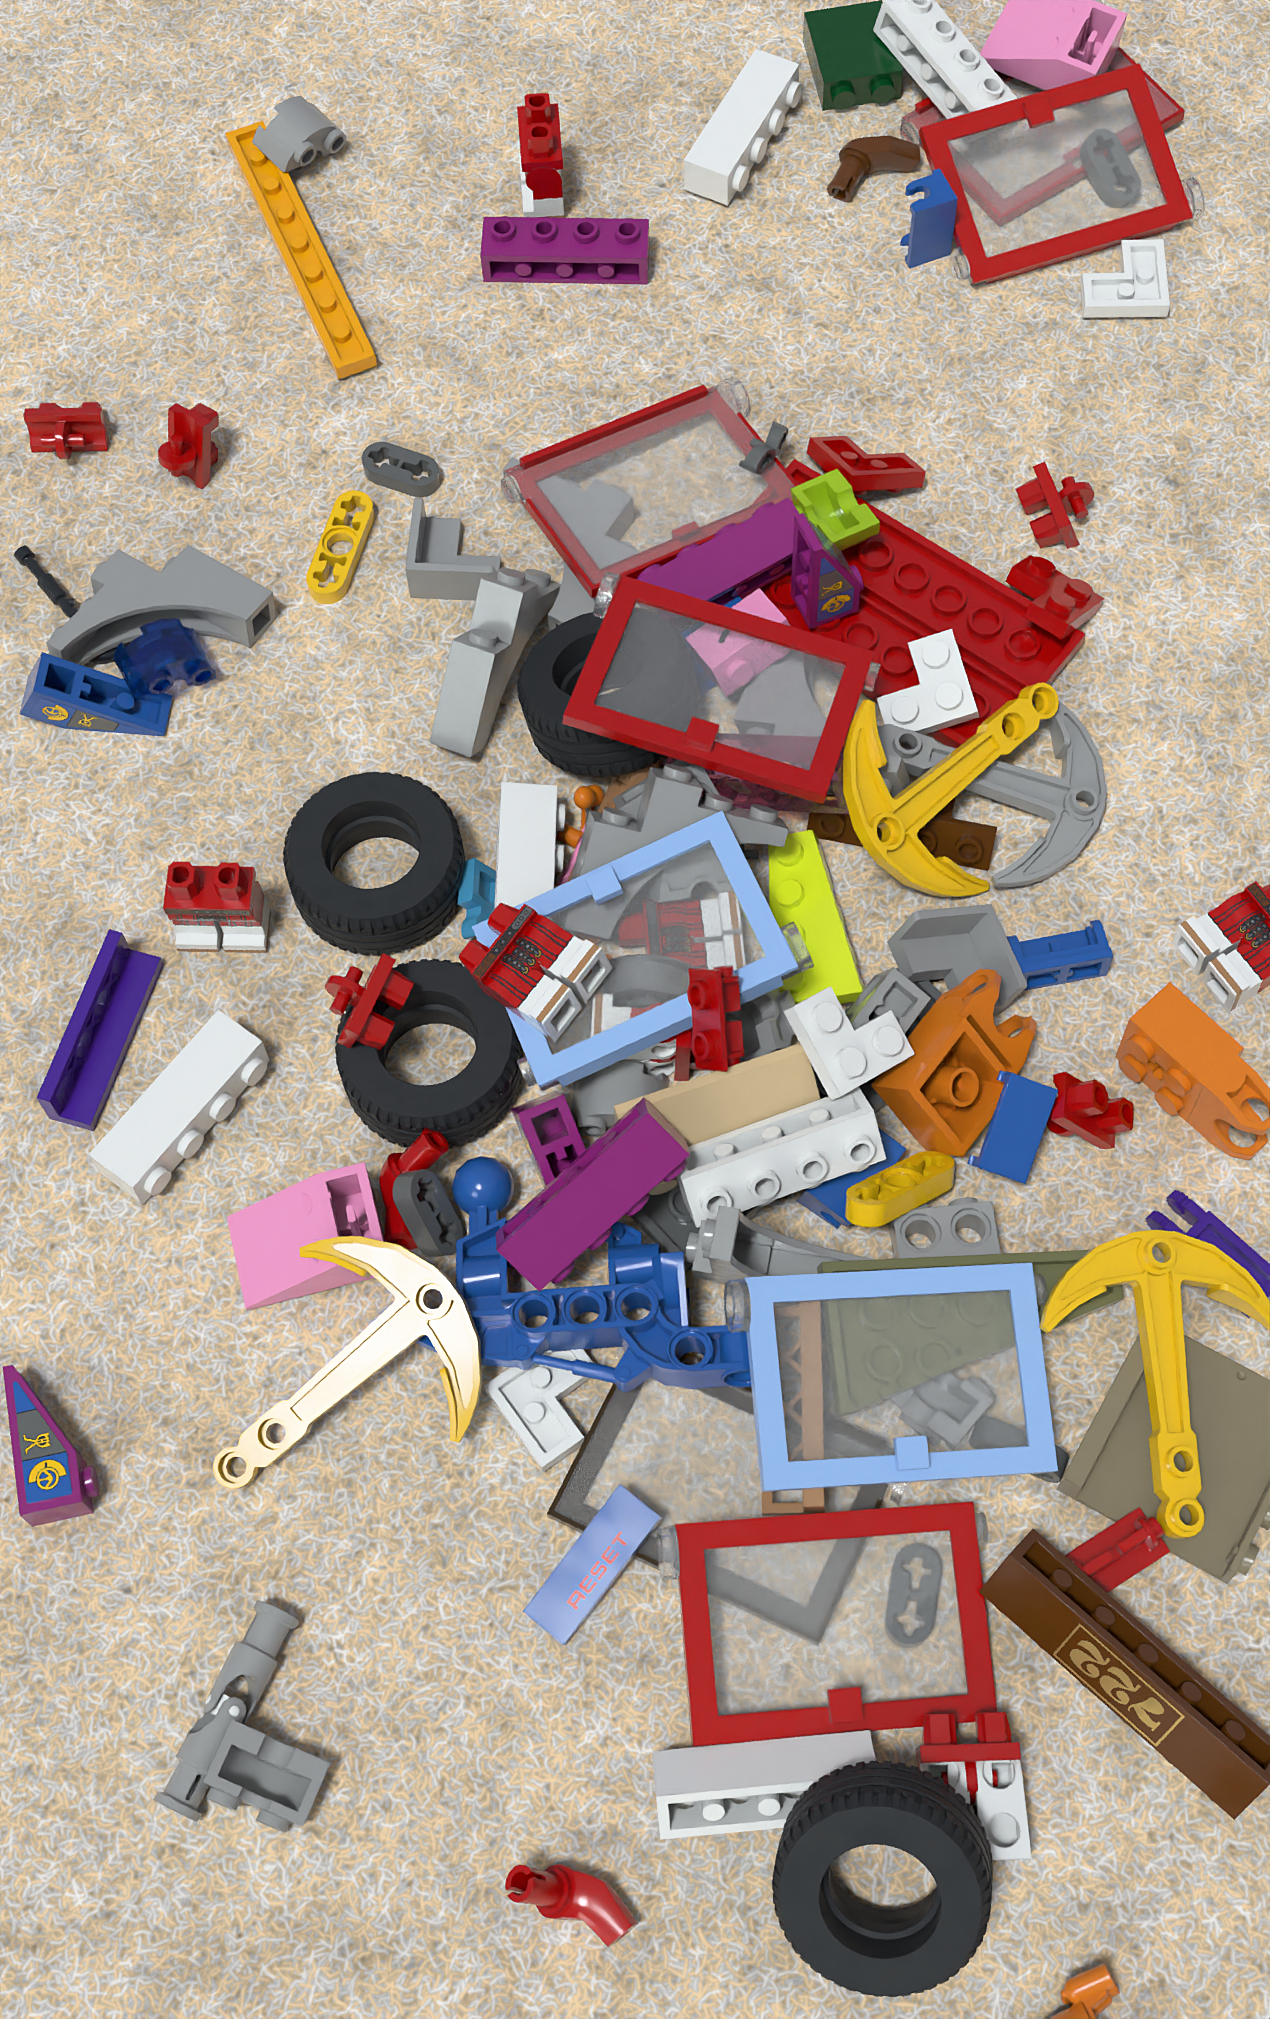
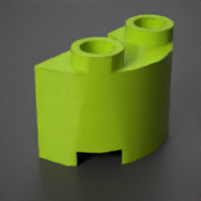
[790,469,880,551]

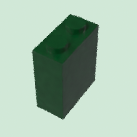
[803,0,903,111]

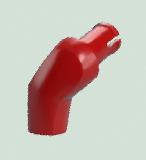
[379,1127,449,1250]
[505,1864,638,1947]

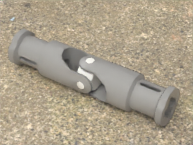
[153,1600,299,1822]

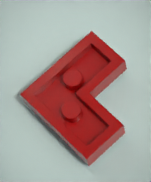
[806,436,926,495]
[1005,555,1105,639]

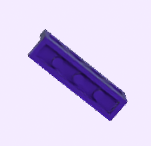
[36,929,164,1131]

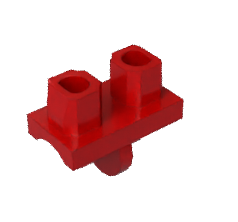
[23,402,109,459]
[158,403,219,489]
[1015,461,1094,549]
[325,953,414,1050]
[1046,1072,1134,1149]

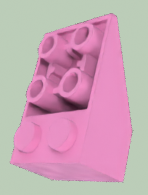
[980,0,1127,107]
[227,1162,386,1310]

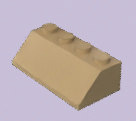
[614,1043,820,1195]

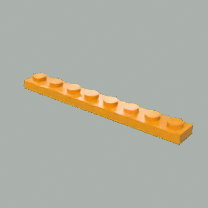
[225,121,377,380]

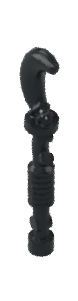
[14,545,126,664]

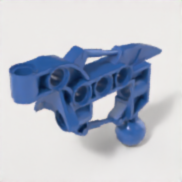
[415,1156,751,1392]

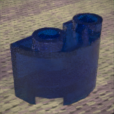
[113,618,216,697]

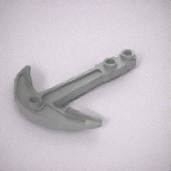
[846,701,1107,887]

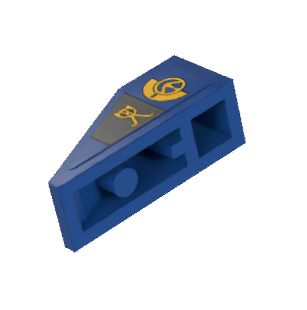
[19,652,172,736]

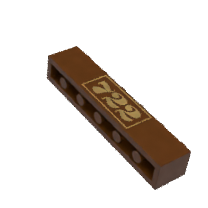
[979,1529,1270,1820]

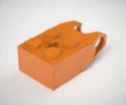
[871,969,1037,1157]
[1115,982,1270,1161]

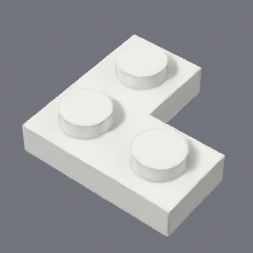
[1080,239,1170,318]
[877,629,979,735]
[783,986,915,1101]
[484,1349,593,1472]

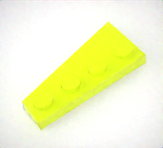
[768,830,865,1004]

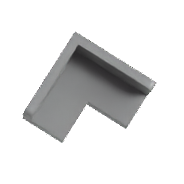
[405,498,502,601]
[887,904,1027,1016]

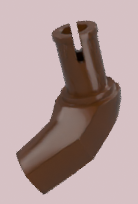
[827,136,920,203]

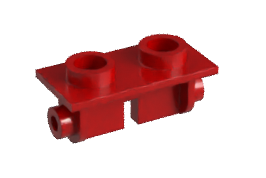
[687,965,745,1072]
[1065,1507,1171,1593]

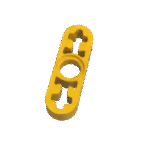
[306,490,375,604]
[845,1151,955,1227]

